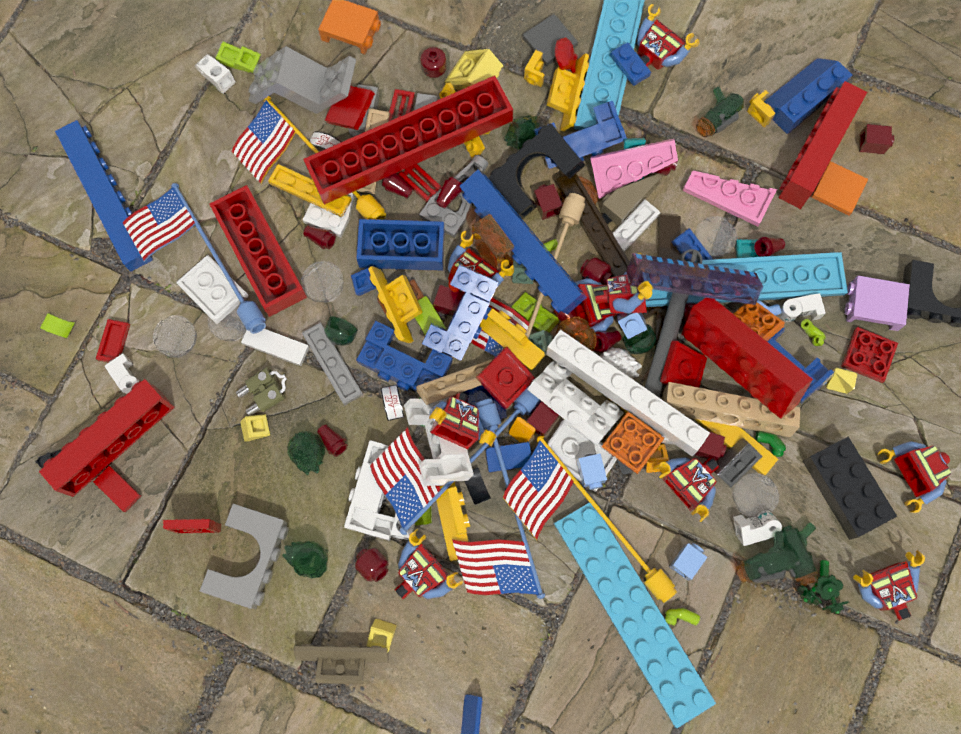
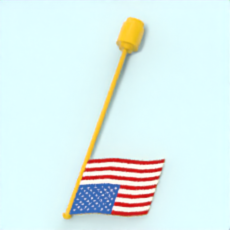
[232,96,386,220]
[503,435,677,603]

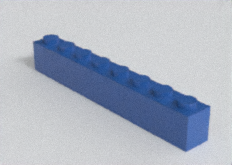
[55,120,153,272]
[459,169,587,314]

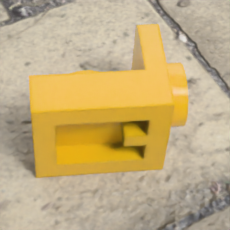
[524,50,544,87]
[747,90,775,128]

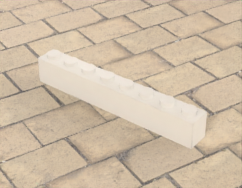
[546,330,710,456]

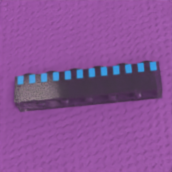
[626,253,763,305]

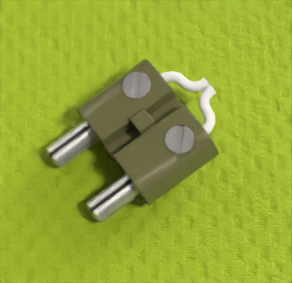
[236,367,287,416]

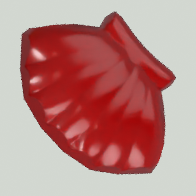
[555,37,578,73]

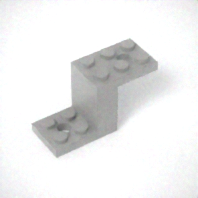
[248,46,356,114]

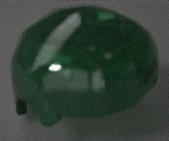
[324,316,358,346]
[622,324,656,355]

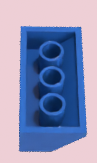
[764,58,852,134]

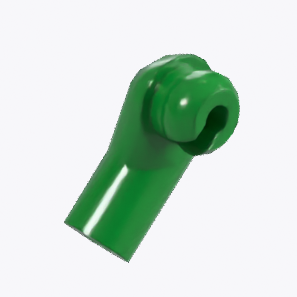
[755,431,786,457]

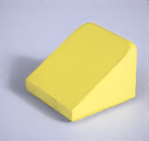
[241,414,270,441]
[367,619,397,652]

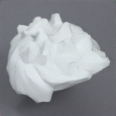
[600,347,642,379]

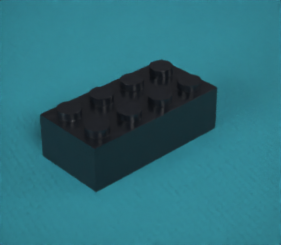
[803,436,898,540]

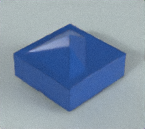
[351,267,376,296]

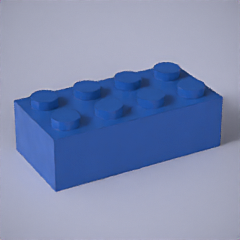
[356,219,445,271]

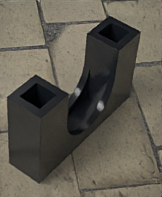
[489,123,586,219]
[903,260,961,327]

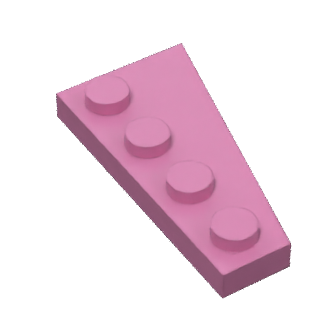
[591,138,678,199]
[683,171,777,227]

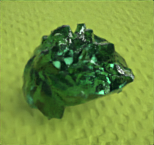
[504,115,540,150]
[287,431,325,475]
[282,541,329,579]

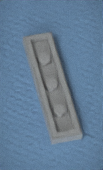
[302,322,363,406]

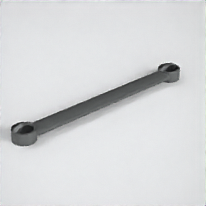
[645,249,702,430]

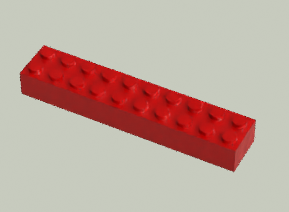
[303,75,513,205]

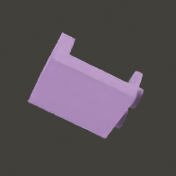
[845,276,910,331]

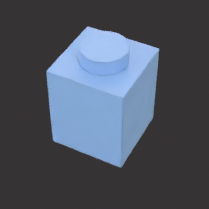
[617,313,647,339]
[577,453,607,490]
[669,543,707,581]

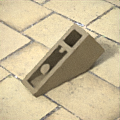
[601,174,662,227]

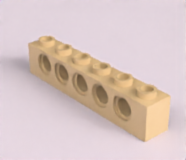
[662,382,800,437]

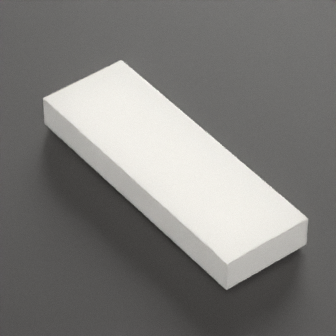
[613,200,661,252]
[241,329,310,366]

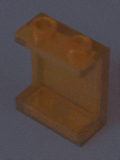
[472,214,514,271]

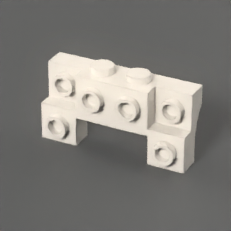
[527,360,624,445]
[404,396,474,486]
[344,440,394,541]

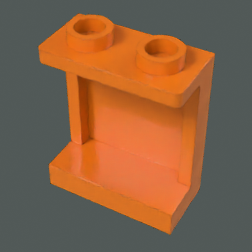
[318,0,381,54]

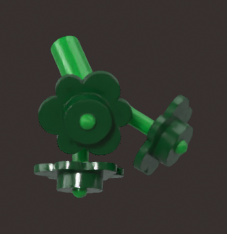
[797,560,849,614]

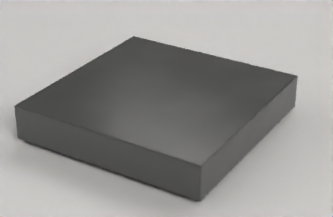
[522,14,578,66]

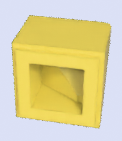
[826,368,857,394]

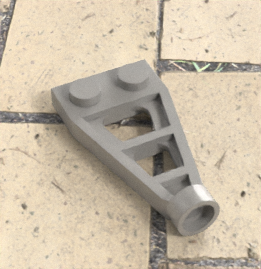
[419,155,488,238]

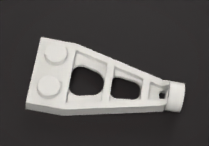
[303,193,354,237]

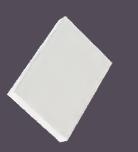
[176,255,249,324]
[548,419,617,492]

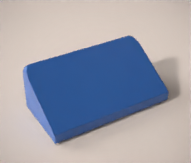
[486,442,531,473]
[461,694,483,734]

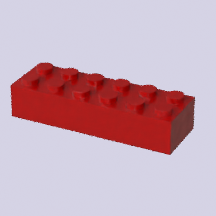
[779,81,867,209]
[209,185,307,317]
[681,295,813,419]
[38,379,175,497]

